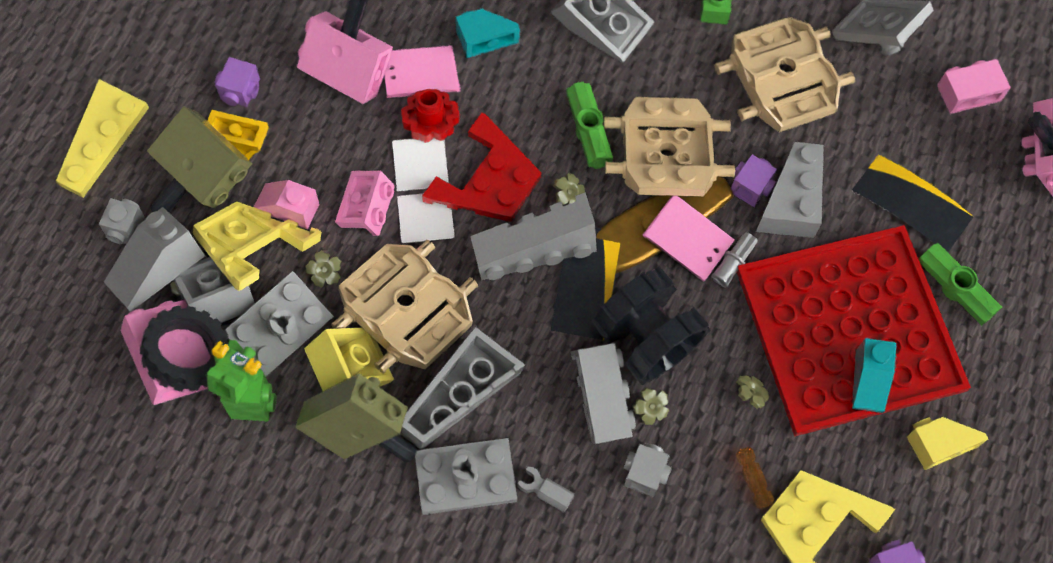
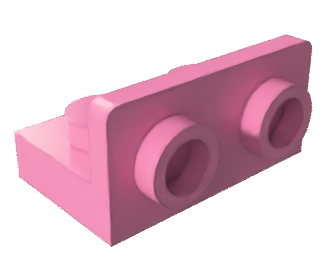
[335,171,395,236]

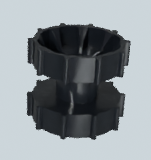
[591,266,711,386]

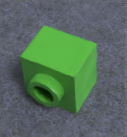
[700,0,731,24]

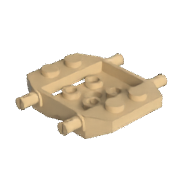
[714,17,855,132]
[604,97,735,196]
[331,239,478,374]

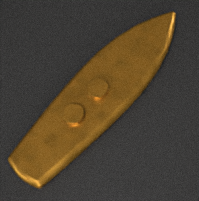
[596,176,734,274]

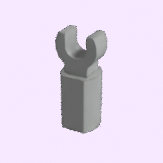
[518,466,575,513]

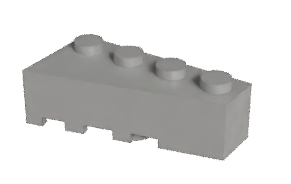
[470,192,597,281]
[400,327,525,450]

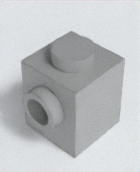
[99,198,146,244]
[624,444,672,497]

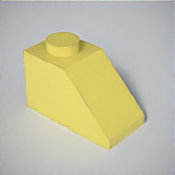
[907,417,988,470]

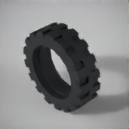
[140,306,229,392]

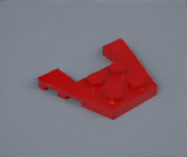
[422,112,542,222]

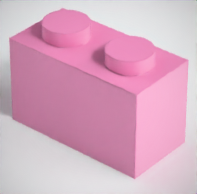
[937,59,1011,114]

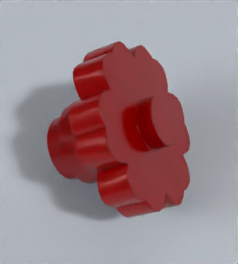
[401,89,460,143]

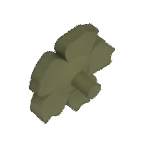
[553,173,585,205]
[305,250,342,288]
[736,375,769,409]
[632,387,669,425]

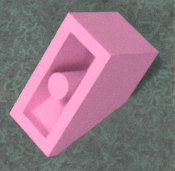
[254,180,319,229]

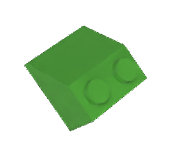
[220,340,277,421]

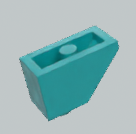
[456,9,520,58]
[852,338,896,413]

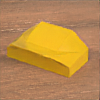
[207,110,269,160]

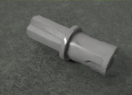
[711,232,758,288]

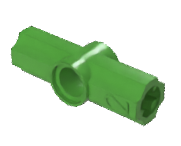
[566,82,613,169]
[919,243,1002,326]

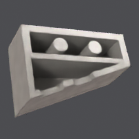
[756,142,824,238]
[570,343,636,444]

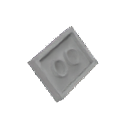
[832,0,933,55]
[225,271,334,377]
[415,438,517,515]

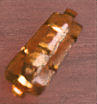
[736,447,774,509]

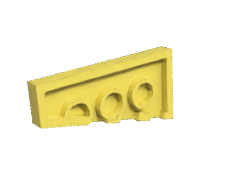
[56,79,149,198]

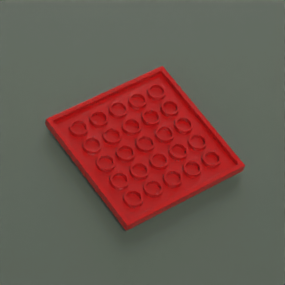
[737,225,971,436]

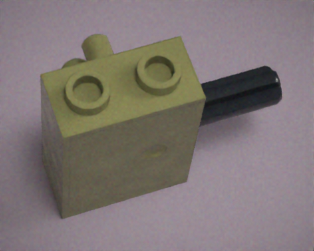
[147,106,252,212]
[295,373,417,463]

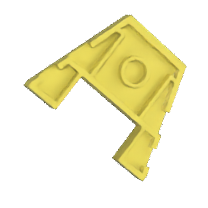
[193,202,322,291]
[761,471,895,563]

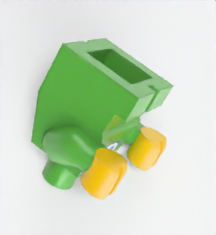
[207,341,261,404]

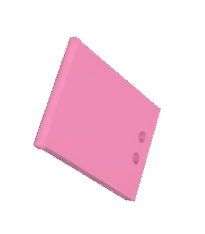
[384,45,460,98]
[643,195,734,282]

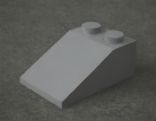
[551,0,654,62]
[104,207,205,312]

